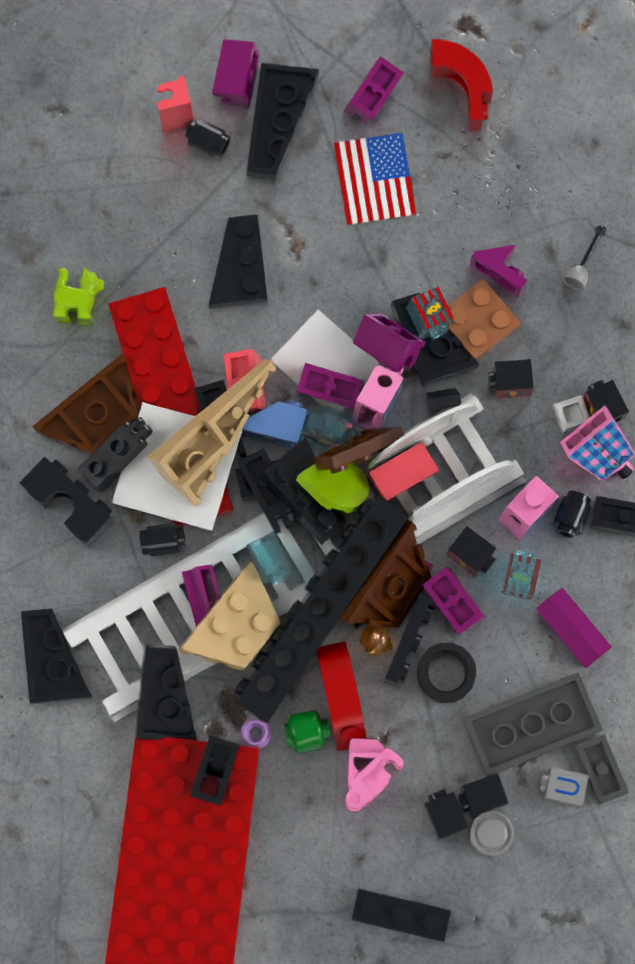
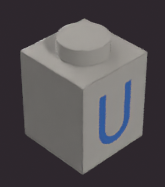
[539,767,589,808]

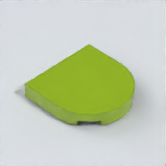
[296,462,369,513]

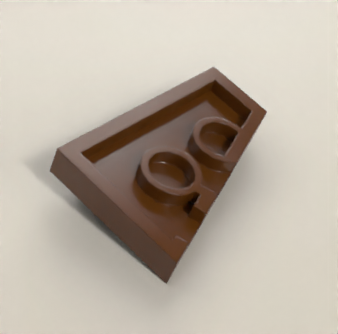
[313,426,404,473]

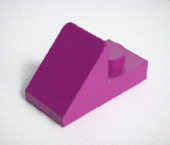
[469,245,527,298]

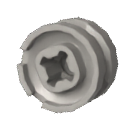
[469,811,514,857]

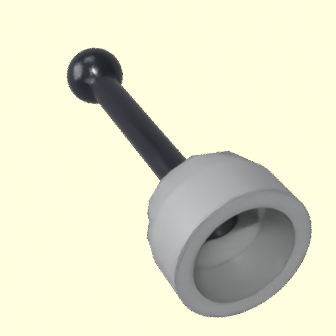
[562,225,607,290]

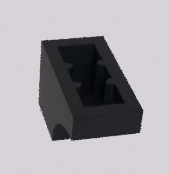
[190,735,240,806]

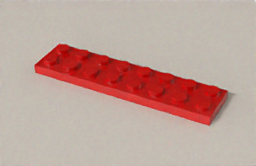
[108,287,234,528]

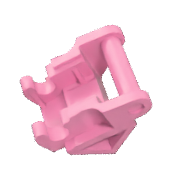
[345,739,404,812]

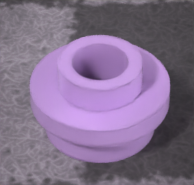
[240,718,272,749]

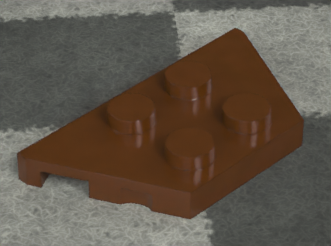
[32,354,139,455]
[340,520,432,628]

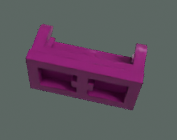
[212,39,261,108]
[343,56,404,124]
[352,313,425,372]
[296,363,364,409]
[422,567,487,635]

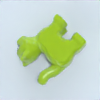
[53,267,105,325]

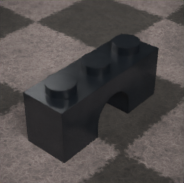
[20,456,114,549]

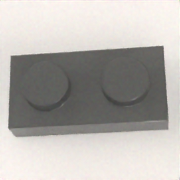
[574,734,629,805]

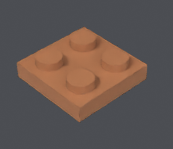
[438,279,521,360]

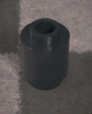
[185,118,231,158]
[553,490,591,538]
[139,522,186,557]

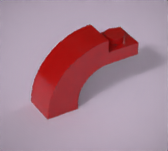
[430,39,493,131]
[316,641,367,751]

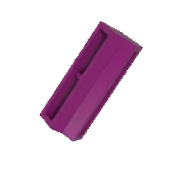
[182,564,220,627]
[536,587,612,668]

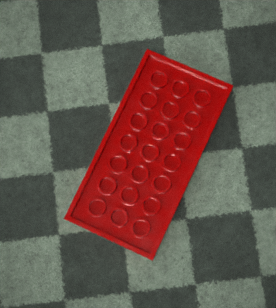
[105,733,260,964]

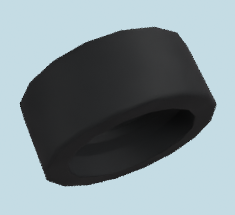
[417,643,476,703]

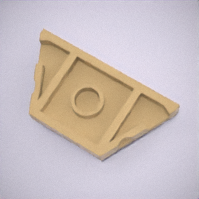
[177,562,281,671]

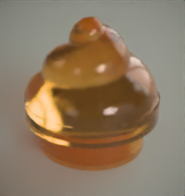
[360,625,393,655]

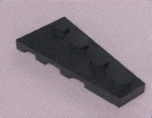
[247,63,319,179]

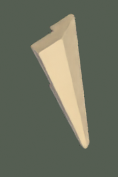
[147,359,276,507]

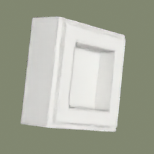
[553,395,590,434]

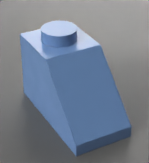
[241,400,308,449]

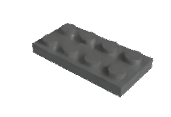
[463,672,603,777]

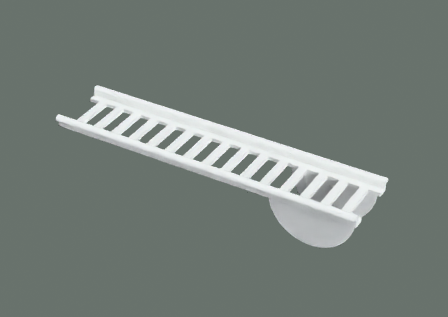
[62,394,526,722]

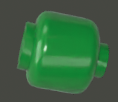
[284,710,331,754]

